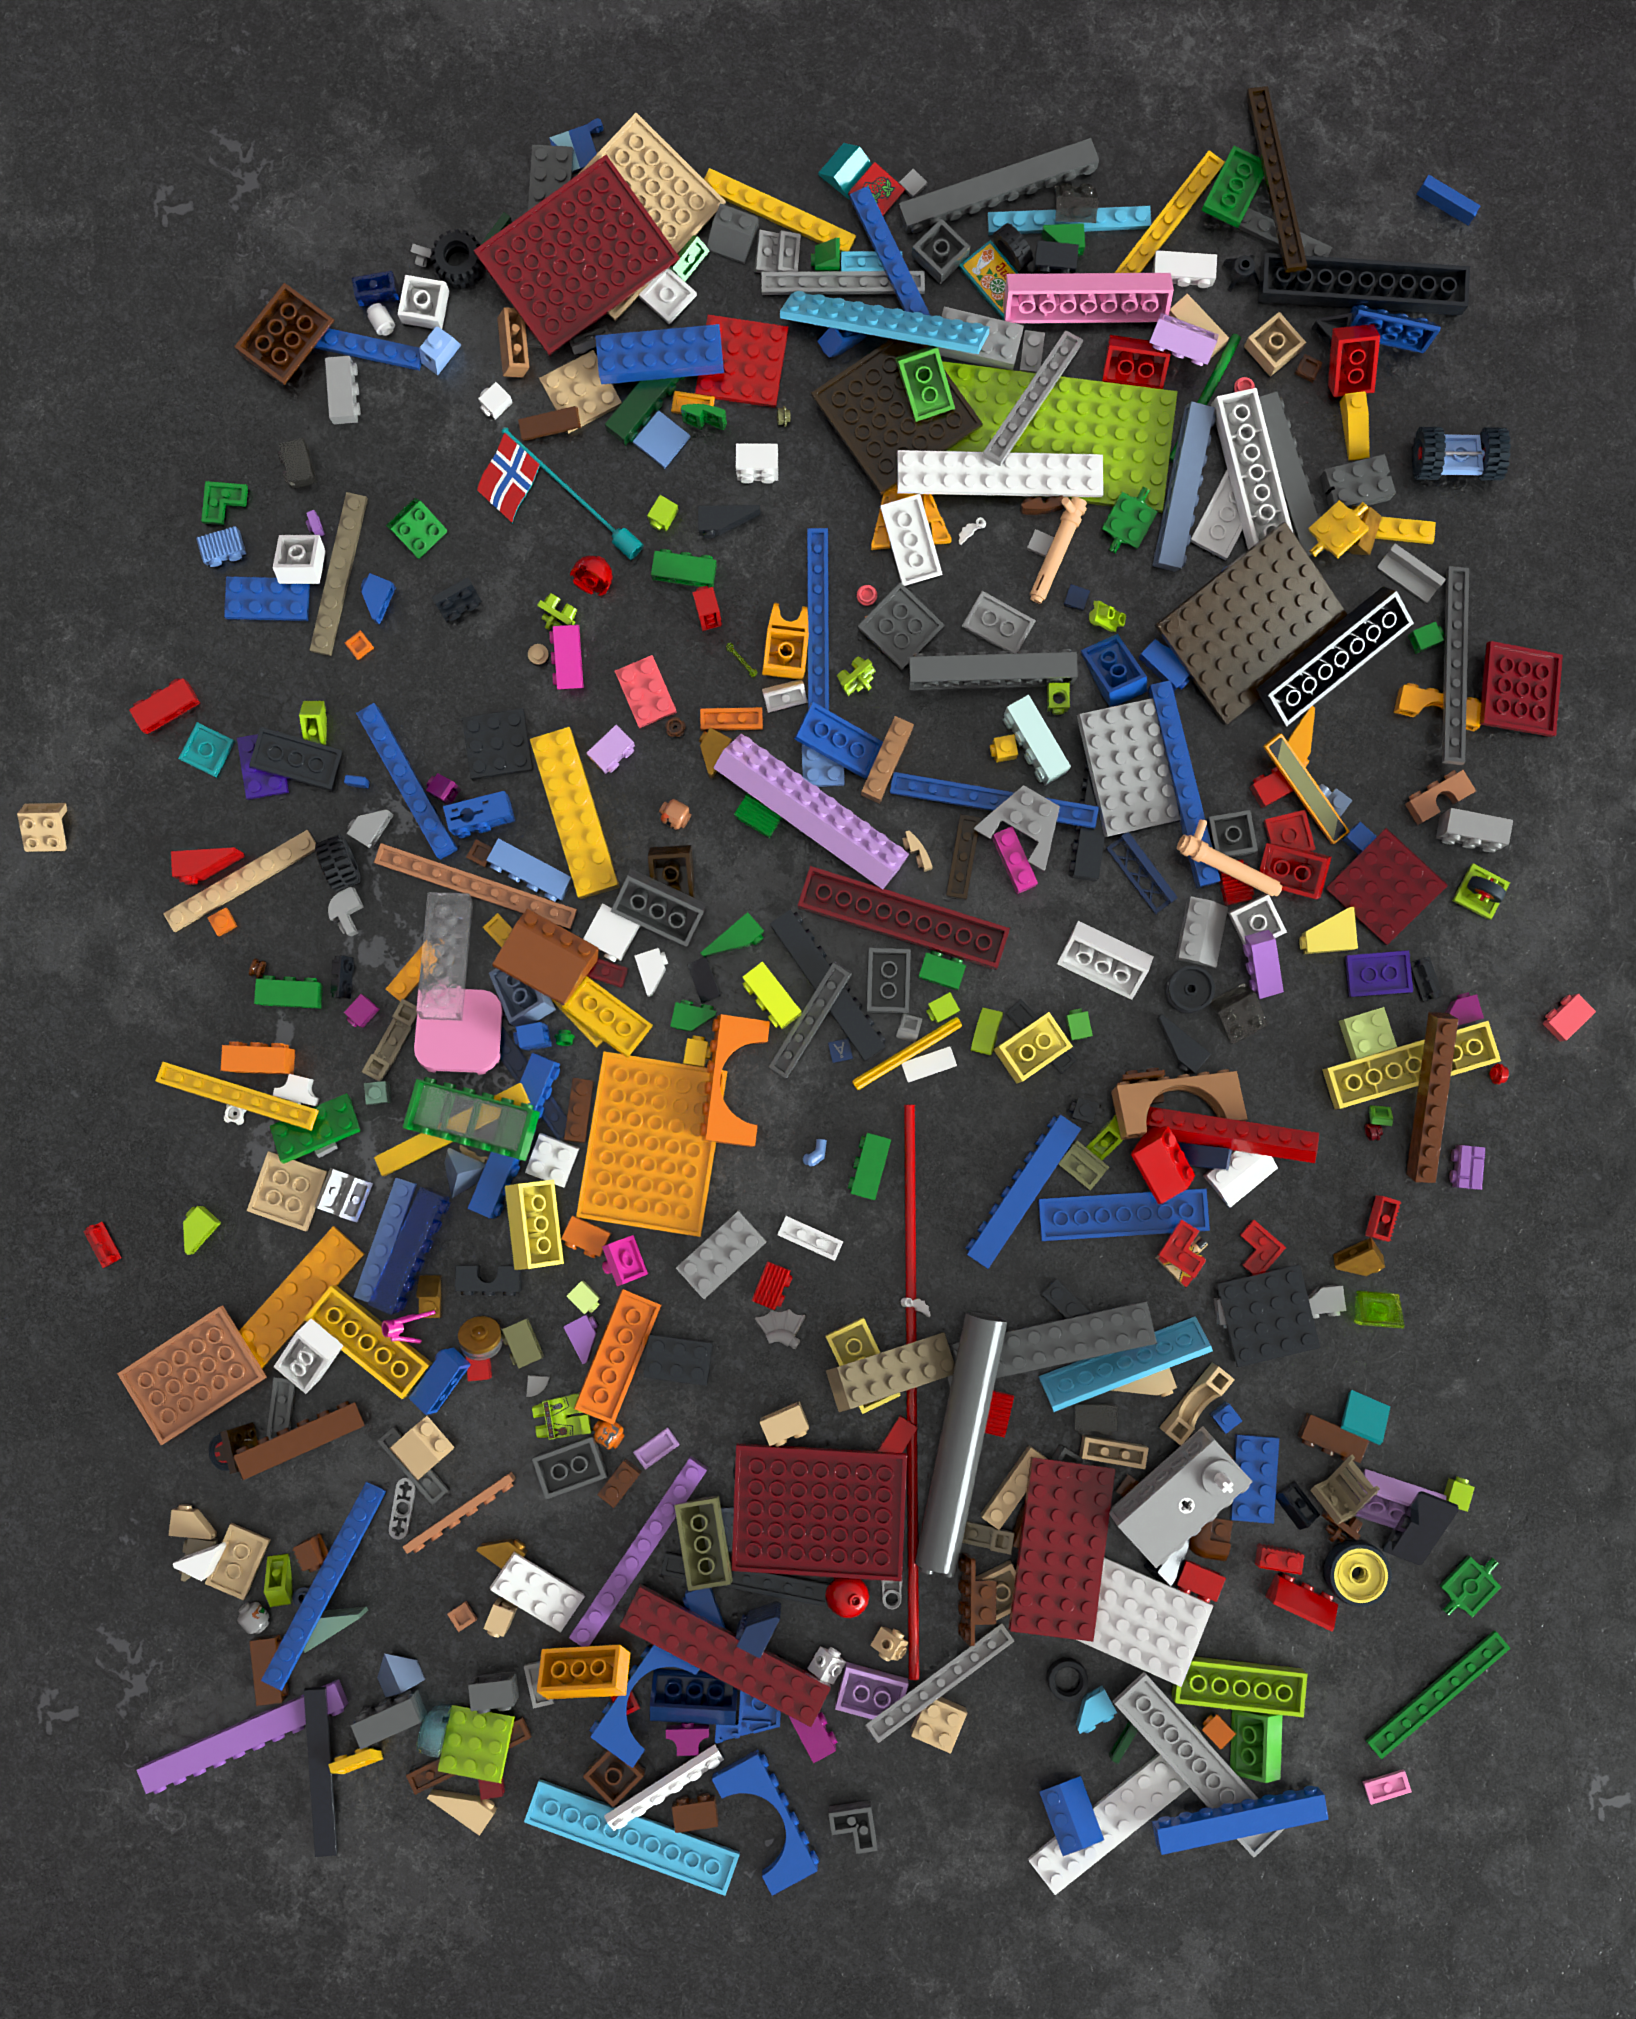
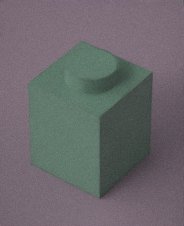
[364,1081,391,1105]

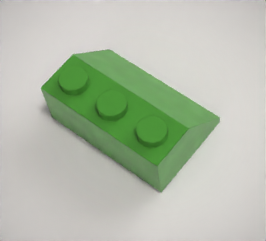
[1230,1710,1282,1783]

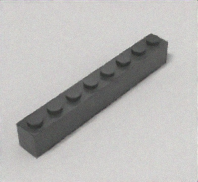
[1259,392,1325,556]

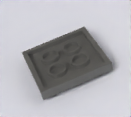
[857,582,945,670]

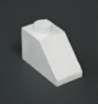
[635,948,668,997]

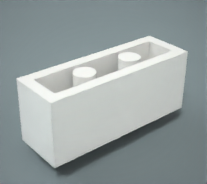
[1152,251,1217,288]

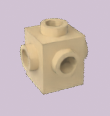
[870,1627,909,1662]

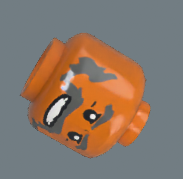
[592,1419,625,1450]

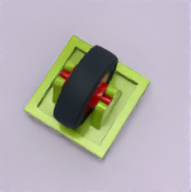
[1452,863,1510,920]

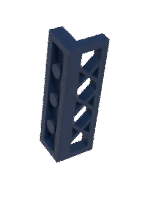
[1106,832,1178,914]

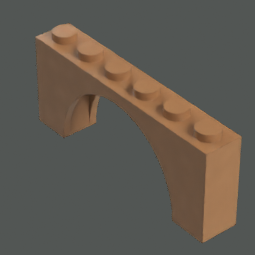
[1111,1069,1247,1140]

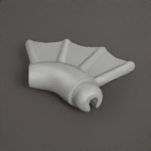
[755,1309,806,1349]

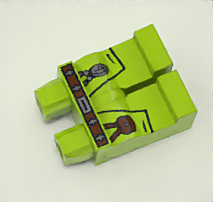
[532,1392,592,1440]

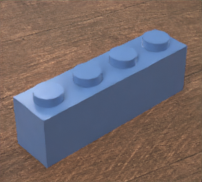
[487,838,573,902]

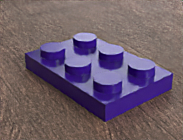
[237,731,289,800]
[1345,951,1413,997]

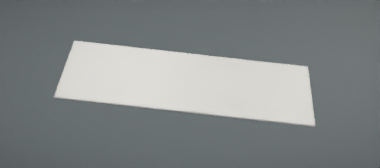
[902,1047,957,1082]

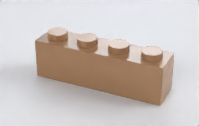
[861,716,914,804]

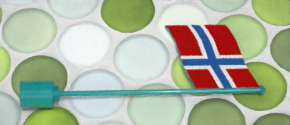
[477,427,644,560]

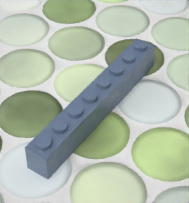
[1152,401,1216,572]

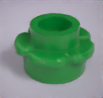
[554,1030,575,1046]

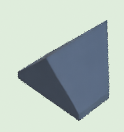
[444,1148,486,1198]
[377,1653,425,1697]

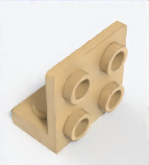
[17,803,67,852]

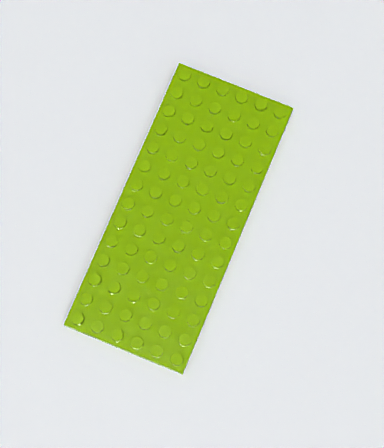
[942,361,1177,513]

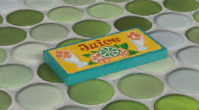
[959,240,1019,324]

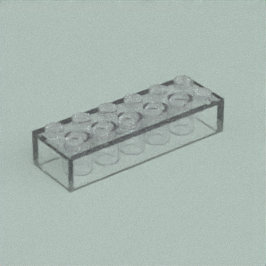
[416,892,473,1021]

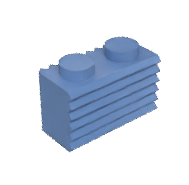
[196,526,246,567]

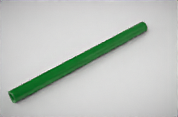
[1169,334,1241,463]

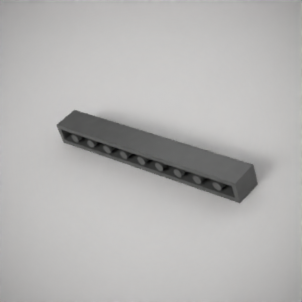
[898,138,1099,234]

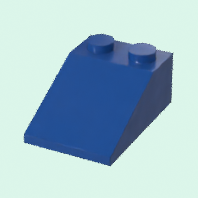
[1081,634,1147,707]

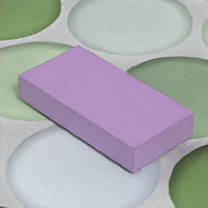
[633,1427,680,1470]

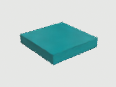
[178,722,235,778]
[1341,1390,1391,1445]

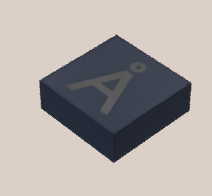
[828,1038,853,1063]

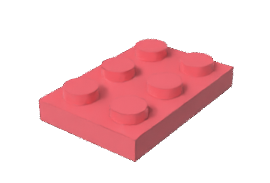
[615,655,677,729]

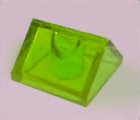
[1354,1291,1405,1329]

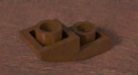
[1020,495,1064,515]

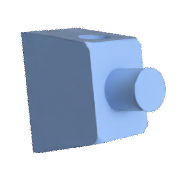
[419,326,461,375]

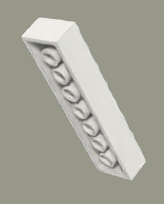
[1211,388,1293,550]

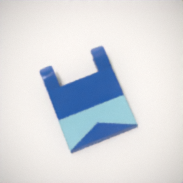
[549,118,604,173]

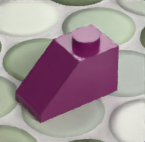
[426,773,461,805]
[1445,992,1484,1025]

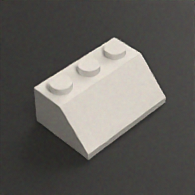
[1203,1150,1278,1208]

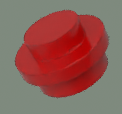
[1490,1063,1509,1085]

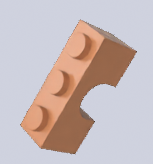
[1405,770,1476,825]

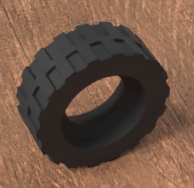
[993,223,1034,271]

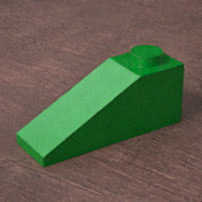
[700,912,764,957]

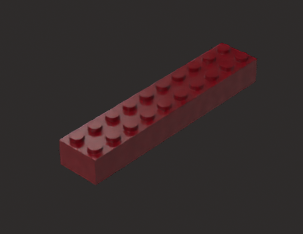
[798,866,1010,970]
[619,1584,831,1727]

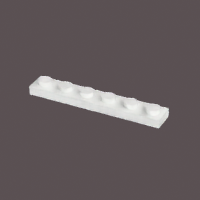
[604,1745,724,1830]

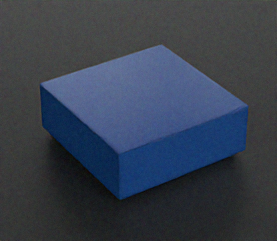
[344,775,370,789]

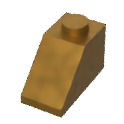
[699,728,732,779]
[1333,1237,1385,1276]
[476,1539,528,1569]

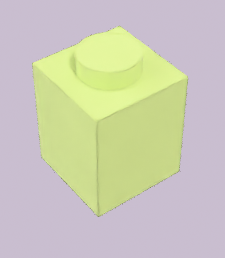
[567,1280,601,1314]

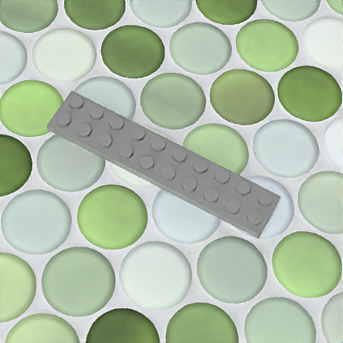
[1113,1672,1284,1857]

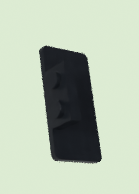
[1383,1491,1459,1565]

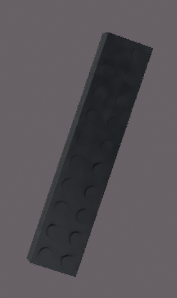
[1258,253,1470,315]

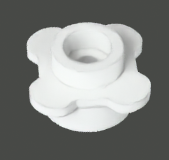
[224,1104,247,1125]

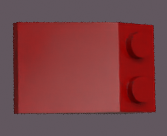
[1259,843,1332,899]
[171,847,245,885]

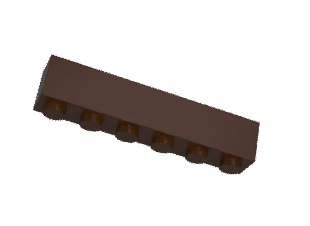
[232,1401,365,1480]

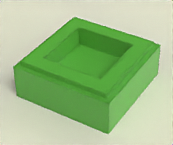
[1369,1105,1394,1126]

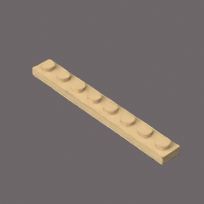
[163,830,316,932]

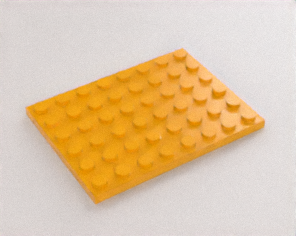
[576,1052,728,1237]

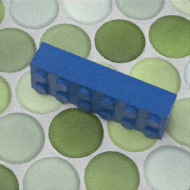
[596,324,724,384]

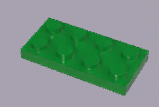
[1201,146,1264,228]
[270,1093,361,1164]

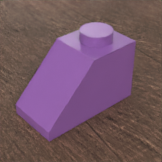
[564,1314,598,1364]

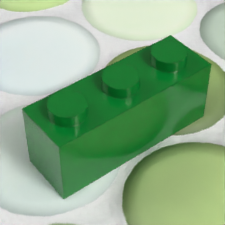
[651,549,717,588]
[254,975,323,1009]
[847,1133,891,1200]

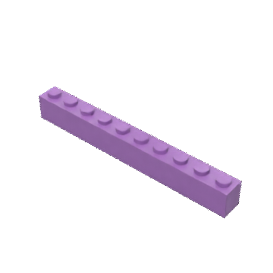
[569,1456,708,1647]
[137,1679,349,1794]

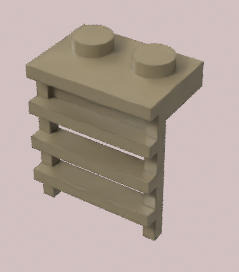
[1310,1454,1380,1525]

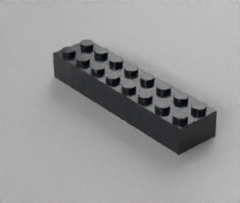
[1256,586,1414,726]

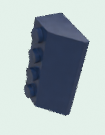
[735,1601,781,1659]
[650,1669,738,1726]

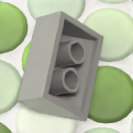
[1175,896,1228,968]

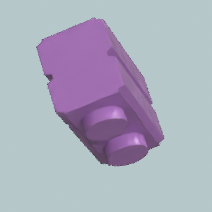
[1449,1145,1485,1190]

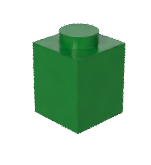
[1408,622,1444,654]

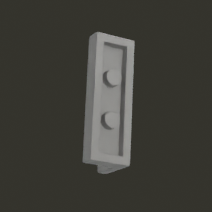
[1377,543,1446,603]

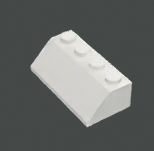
[1057,921,1153,1000]

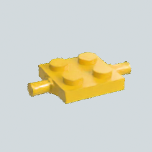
[1308,500,1369,559]

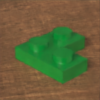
[201,481,248,525]

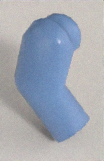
[803,1139,827,1166]

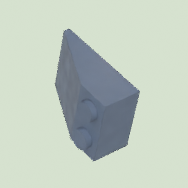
[489,968,556,1027]

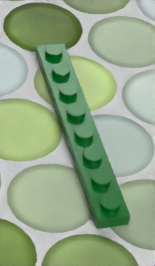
[1366,1630,1511,1760]

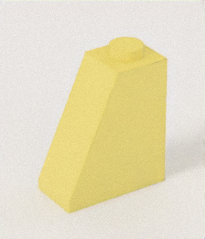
[1299,907,1358,954]

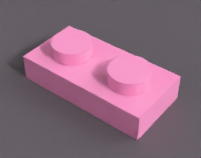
[1363,1769,1412,1805]

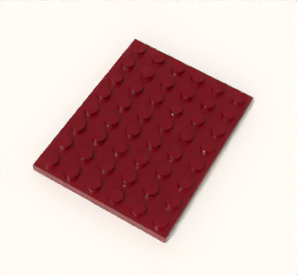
[473,154,680,356]
[732,1443,907,1582]

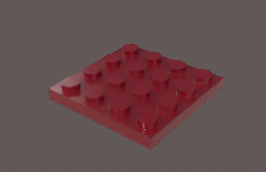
[1480,641,1563,737]
[1326,828,1448,945]

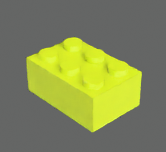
[742,961,802,1029]

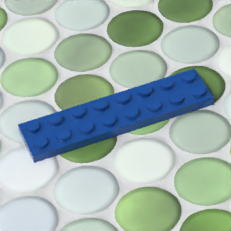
[1038,1189,1210,1241]

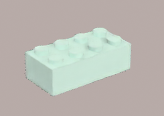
[1003,695,1071,786]

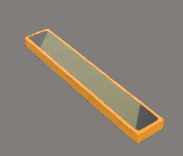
[1263,733,1350,844]

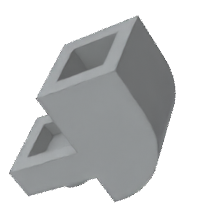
[328,887,364,937]

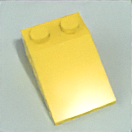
[993,1012,1073,1084]

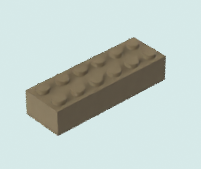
[826,1333,955,1412]

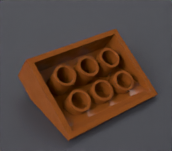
[492,909,599,1005]

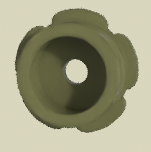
[777,406,791,427]

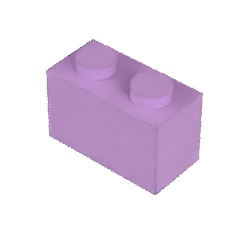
[587,725,635,774]

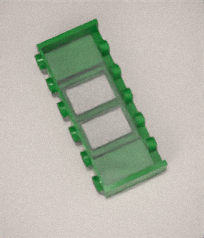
[403,1077,540,1161]

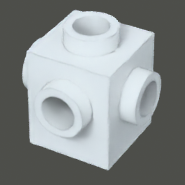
[807,1646,846,1684]

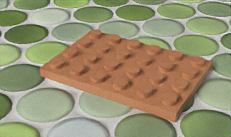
[117,1306,267,1445]

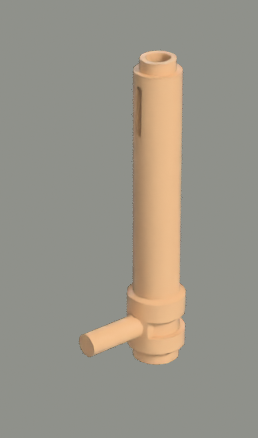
[1030,496,1087,604]
[1177,819,1282,896]

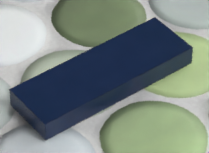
[1178,1143,1232,1171]

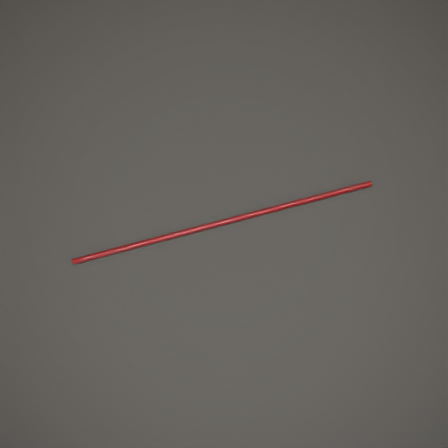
[904,1105,919,1680]

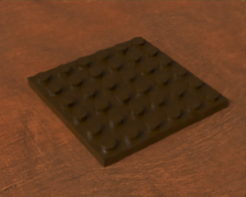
[811,339,983,495]

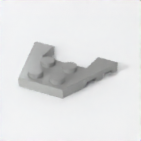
[974,785,1060,871]

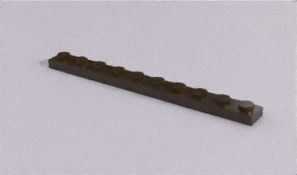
[1246,86,1307,273]

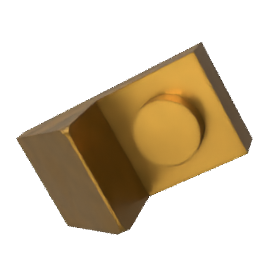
[416,1275,441,1318]

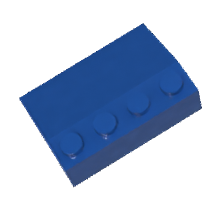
[1349,305,1441,353]

